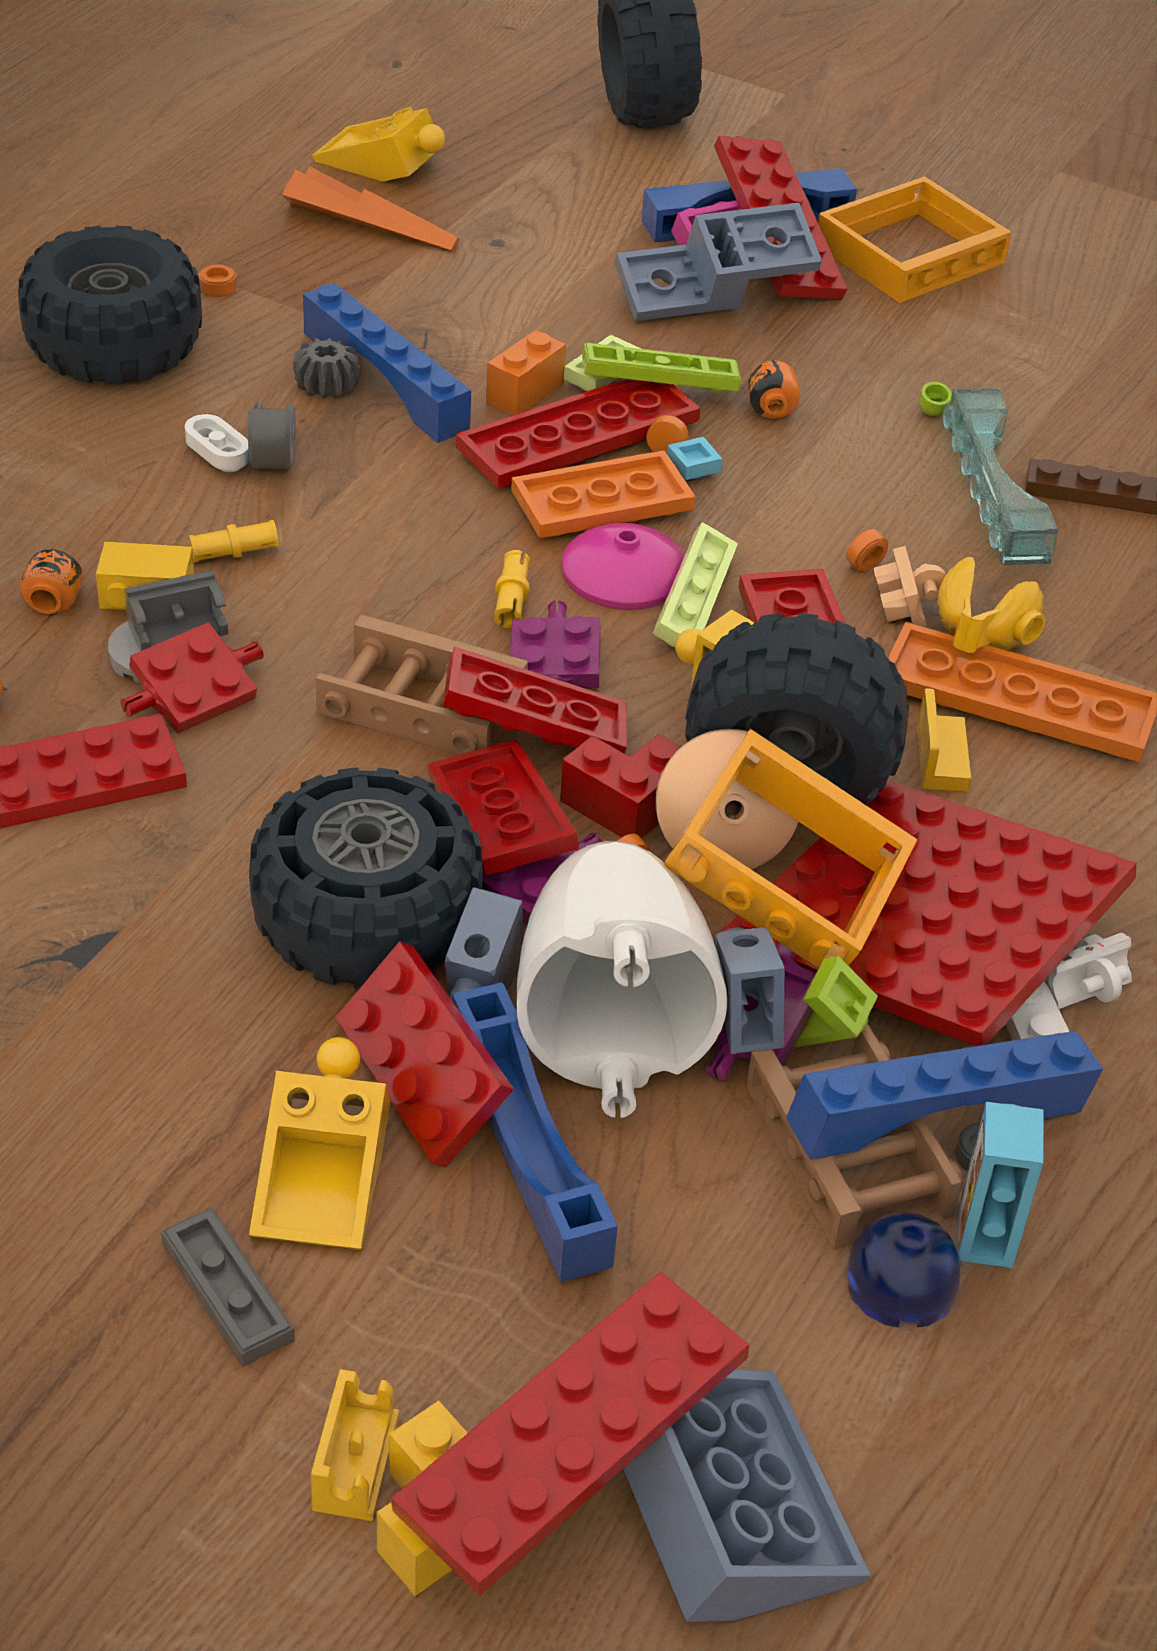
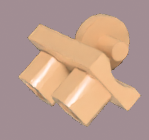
[874,546,946,627]

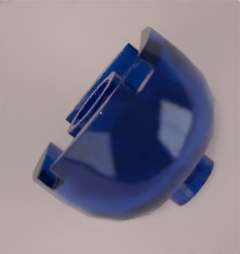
[846,1211,961,1328]

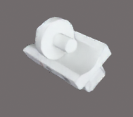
[1045,932,1132,1009]

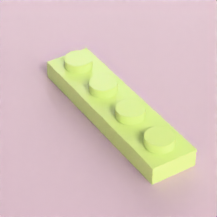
[652,522,738,647]

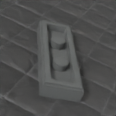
[161,1208,295,1367]

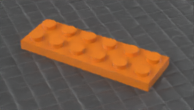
[888,622,1157,762]

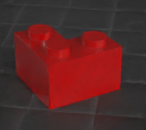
[560,734,682,839]

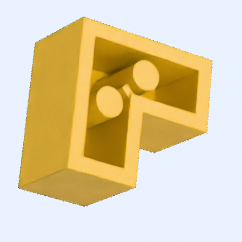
[377,1401,468,1596]

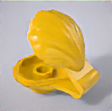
[937,557,1046,653]

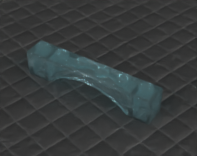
[943,388,1058,565]

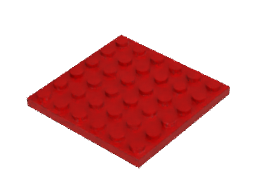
[721,780,1137,1046]

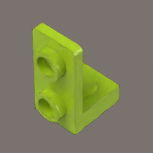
[793,956,878,1048]

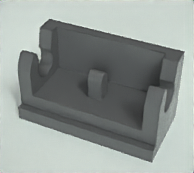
[125,570,229,651]

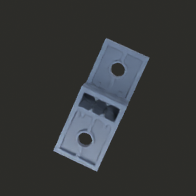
[614,203,822,322]

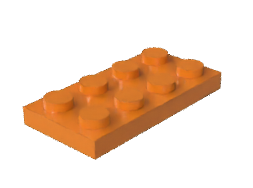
[511,450,696,539]

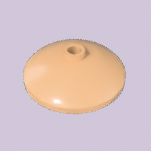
[656,729,798,870]

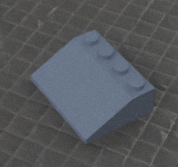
[624,1369,871,1622]

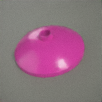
[561,523,685,610]

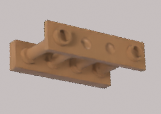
[316,614,528,755]
[746,1023,963,1250]

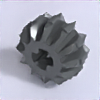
[293,337,360,399]

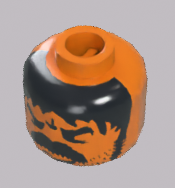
[748,360,800,419]
[20,549,83,614]

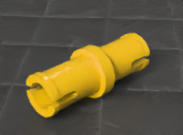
[189,520,279,563]
[493,550,531,629]

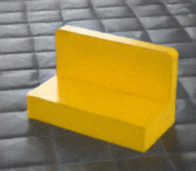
[917,689,971,792]

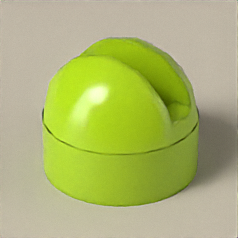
[919,382,952,417]

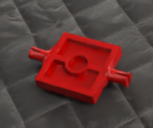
[120,622,264,734]

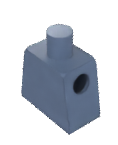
[445,887,523,1000]
[715,927,785,1054]

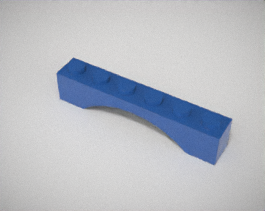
[641,168,857,242]
[303,283,471,443]
[452,982,618,1282]
[786,1031,1103,1159]

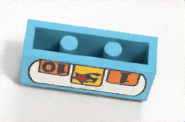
[957,1102,1043,1268]

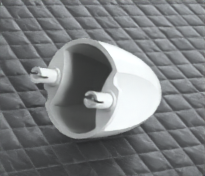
[517,841,727,1118]

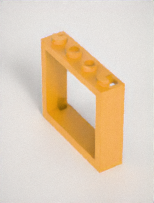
[818,176,1011,303]
[663,729,917,968]

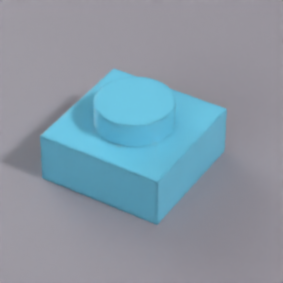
[667,437,722,480]

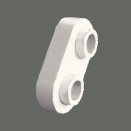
[185,414,249,472]

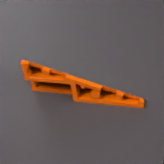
[282,166,460,251]

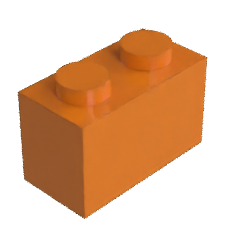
[486,330,566,415]

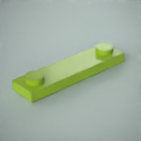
[582,343,741,393]

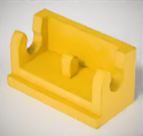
[311,1369,399,1522]

